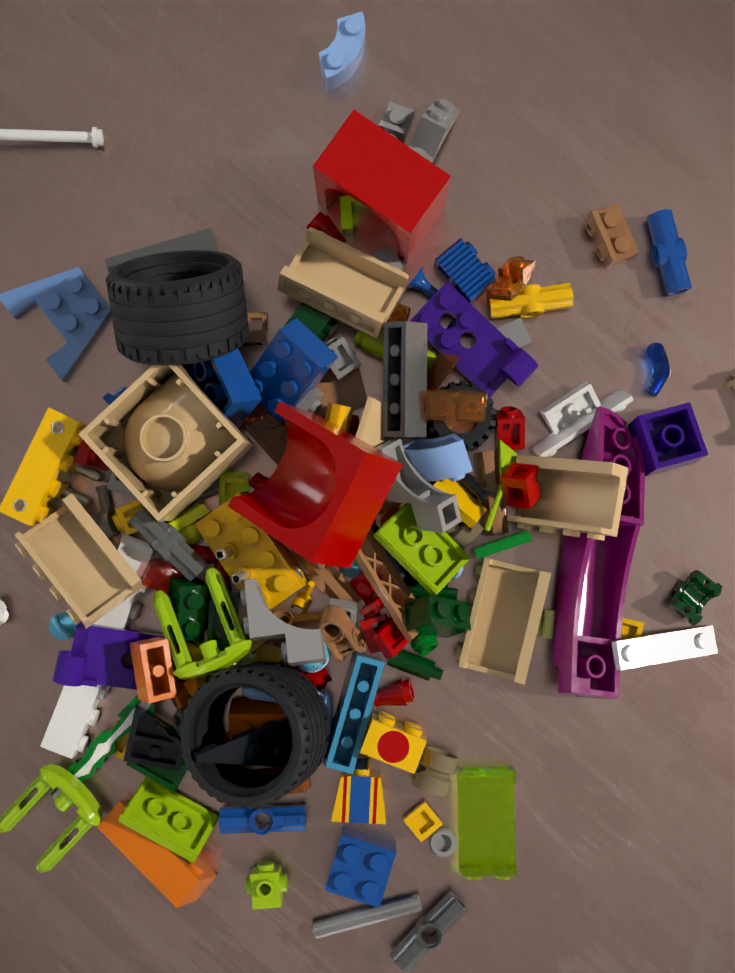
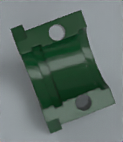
[670,570,722,626]

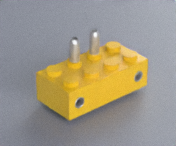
[0,407,102,526]
[194,491,309,610]

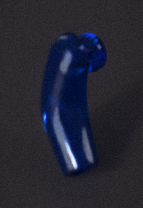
[644,343,671,397]

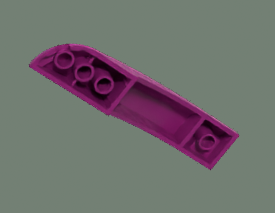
[553,406,645,699]

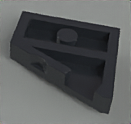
[123,705,183,772]

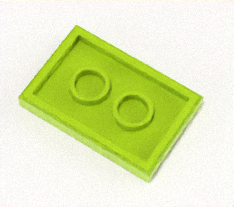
[373,503,471,596]
[118,776,219,864]

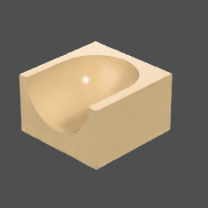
[79,365,255,521]

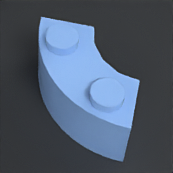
[318,11,365,92]
[402,433,473,482]

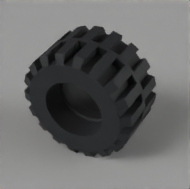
[426,381,497,452]

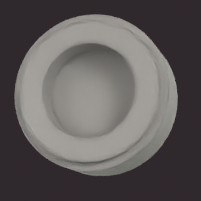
[429,826,457,857]

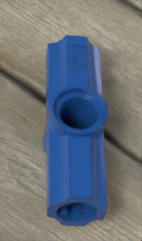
[647,209,692,296]
[219,804,306,835]

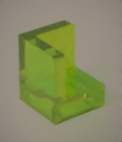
[219,471,252,505]

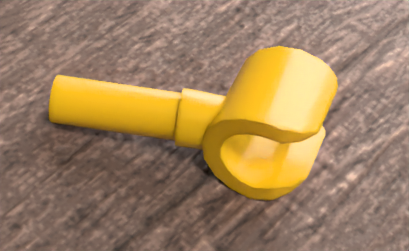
[291,581,315,614]

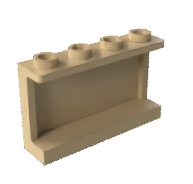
[277,227,409,339]
[507,455,628,541]
[14,493,143,629]
[455,557,551,685]

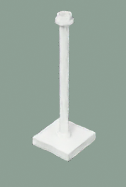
[0,127,104,148]

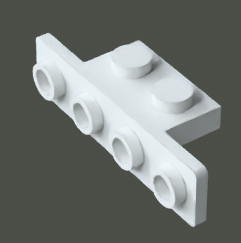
[529,381,633,457]

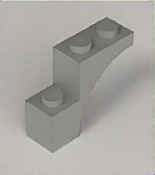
[409,98,461,163]
[375,438,462,533]
[241,578,326,666]

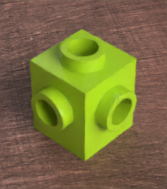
[246,861,288,910]

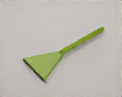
[485,440,518,531]

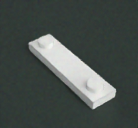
[611,625,718,670]

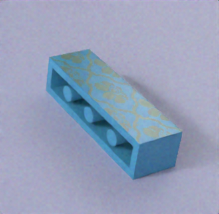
[322,652,385,774]

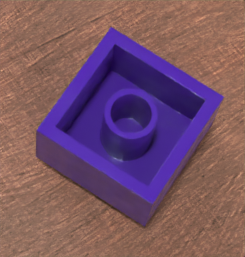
[628,402,709,477]

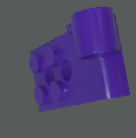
[410,282,539,398]
[52,622,191,695]

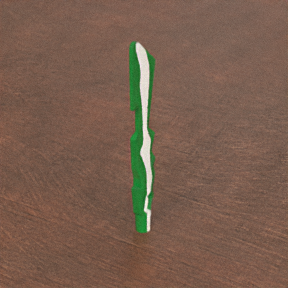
[50,694,155,799]

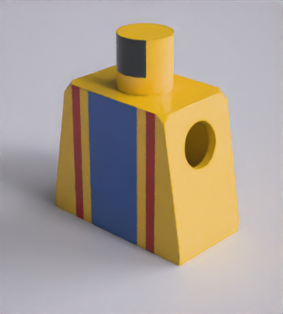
[331,755,386,824]

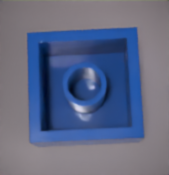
[324,826,397,908]

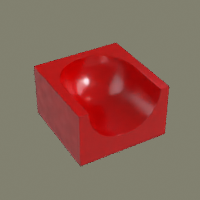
[313,109,451,264]
[228,401,403,568]

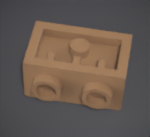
[585,203,639,267]

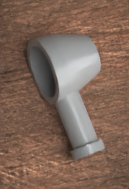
[92,485,120,537]

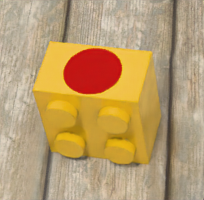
[360,710,427,774]

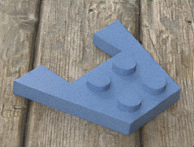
[0,267,111,382]

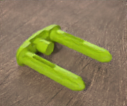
[152,567,252,679]
[0,764,102,873]

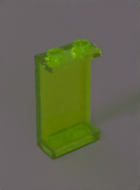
[457,766,518,881]

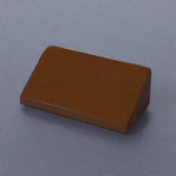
[427,353,460,403]

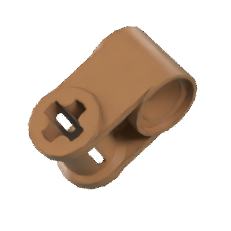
[319,605,366,662]

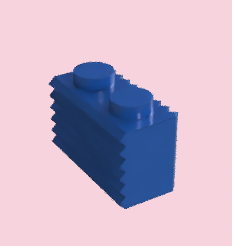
[434,238,496,304]

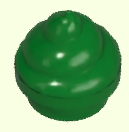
[411,634,439,656]

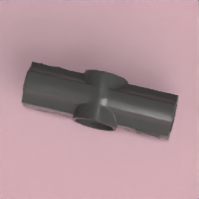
[128,506,207,581]
[390,891,468,973]

